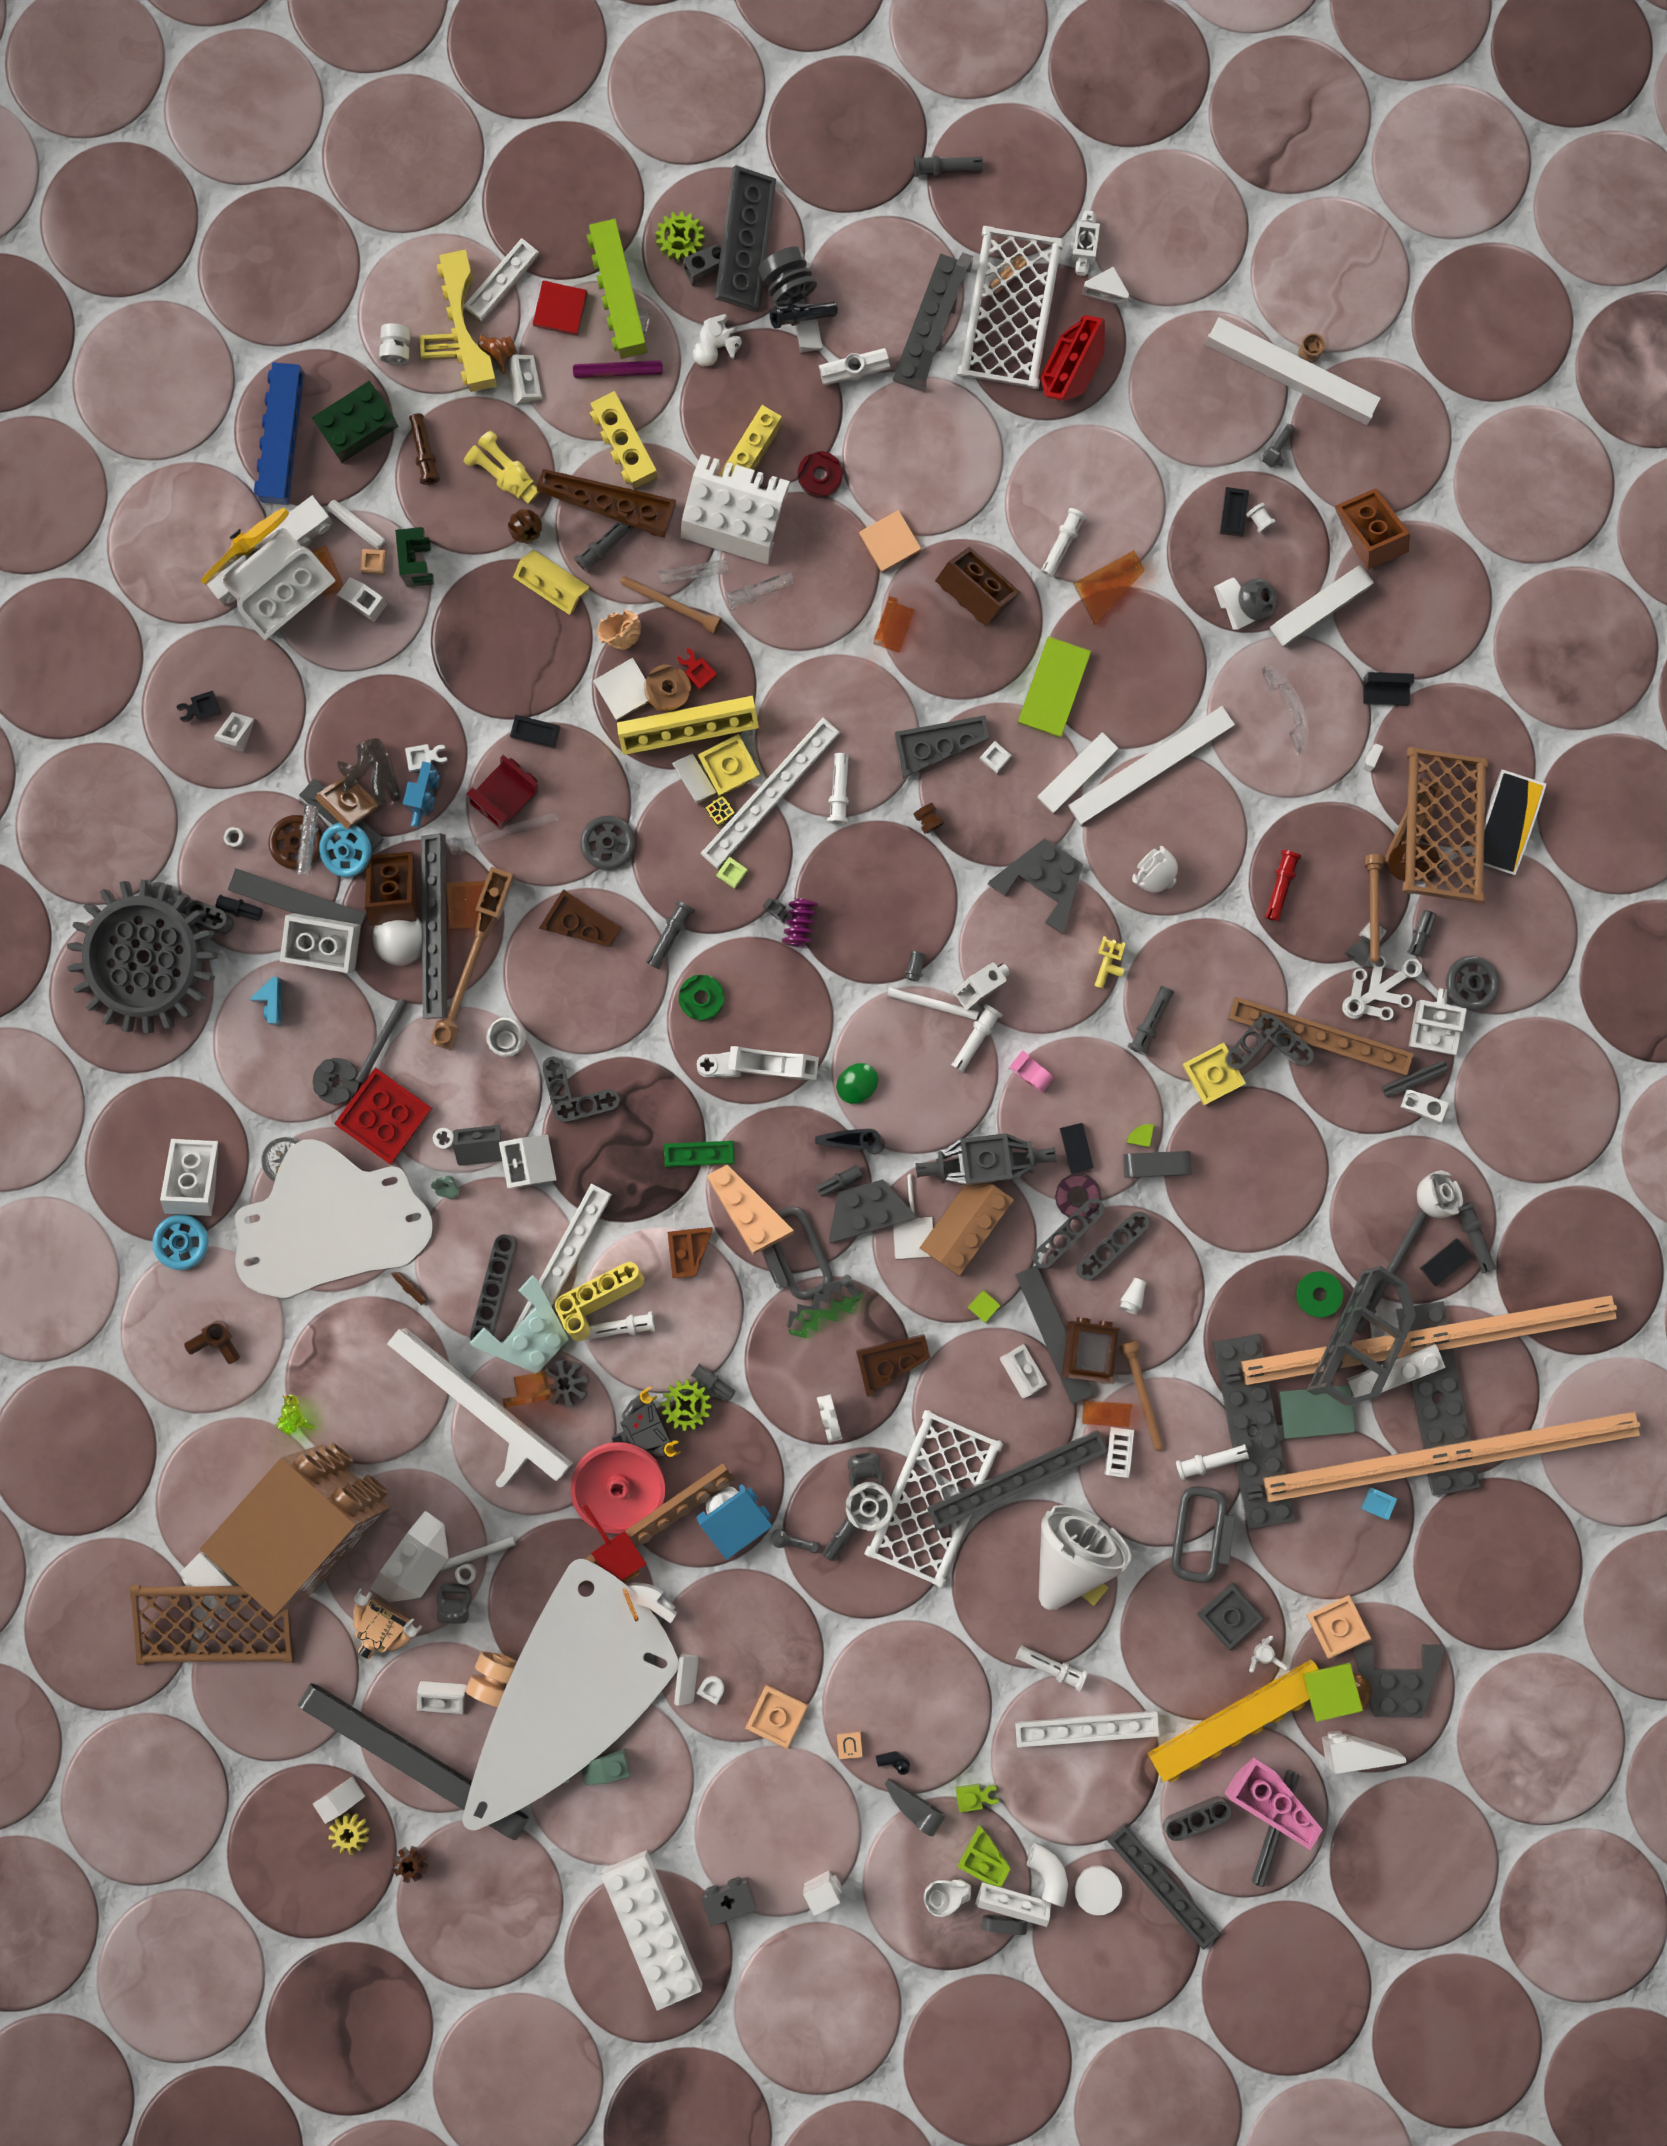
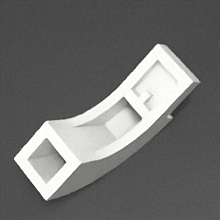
[626,1583,677,1623]

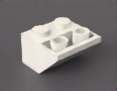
[499,1135,557,1189]

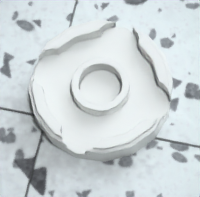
[1074,1866,1122,1915]

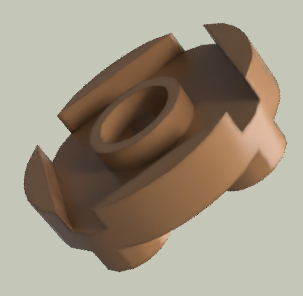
[644,664,691,712]

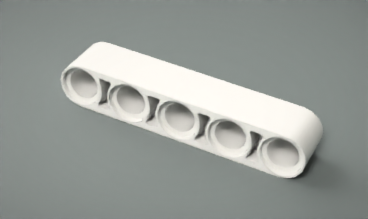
[1270,565,1375,647]

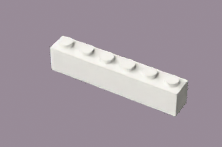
[207,495,333,605]

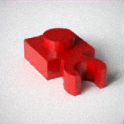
[677,648,717,690]

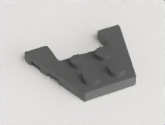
[987,838,1083,934]
[1352,1643,1445,1718]

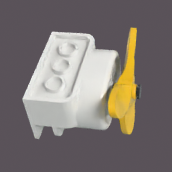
[200,508,336,641]

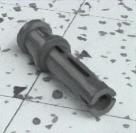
[914,155,983,177]
[574,522,634,573]
[646,900,695,969]
[1127,986,1174,1056]
[1458,1202,1497,1274]

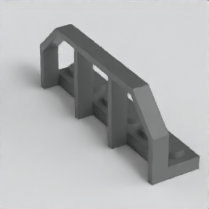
[893,252,973,392]
[1307,1266,1416,1406]

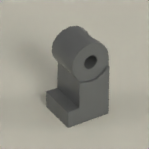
[683,245,721,286]

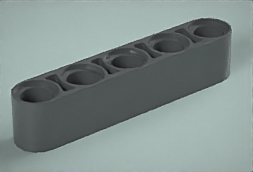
[470,1234,518,1341]

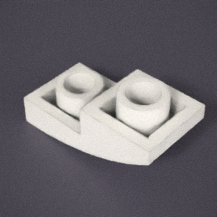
[1214,578,1256,629]

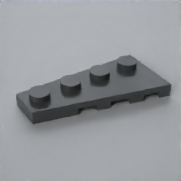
[895,715,990,778]

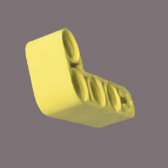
[555,1262,644,1342]

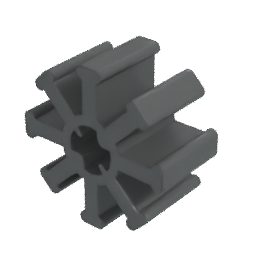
[540,1360,590,1408]

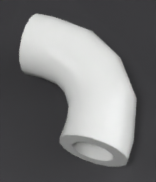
[1027,1843,1068,1907]

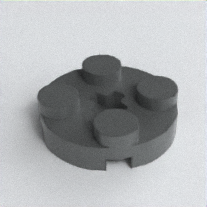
[313,1058,361,1105]

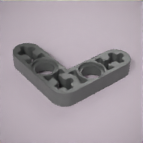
[1225,1014,1314,1070]
[542,1056,621,1123]

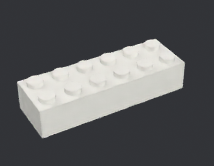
[601,1850,703,2011]

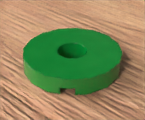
[679,975,725,1021]
[1296,1271,1343,1318]

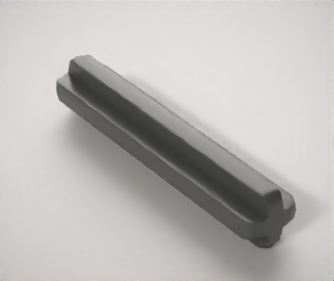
[1381,1061,1449,1097]

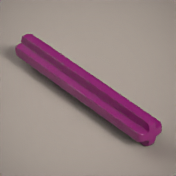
[573,360,663,378]

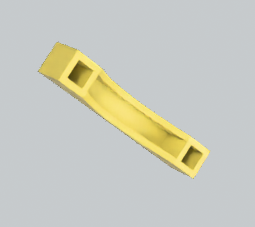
[437,249,497,392]

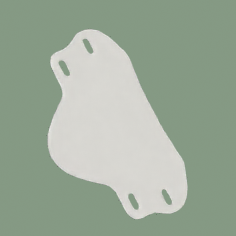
[235,1139,433,1298]

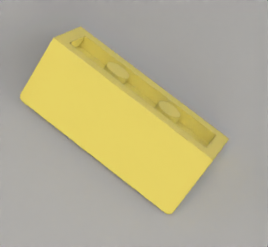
[513,550,589,615]

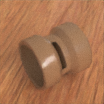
[1298,333,1325,363]

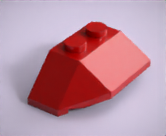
[1040,315,1105,401]

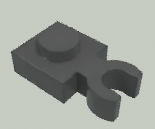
[763,898,787,923]

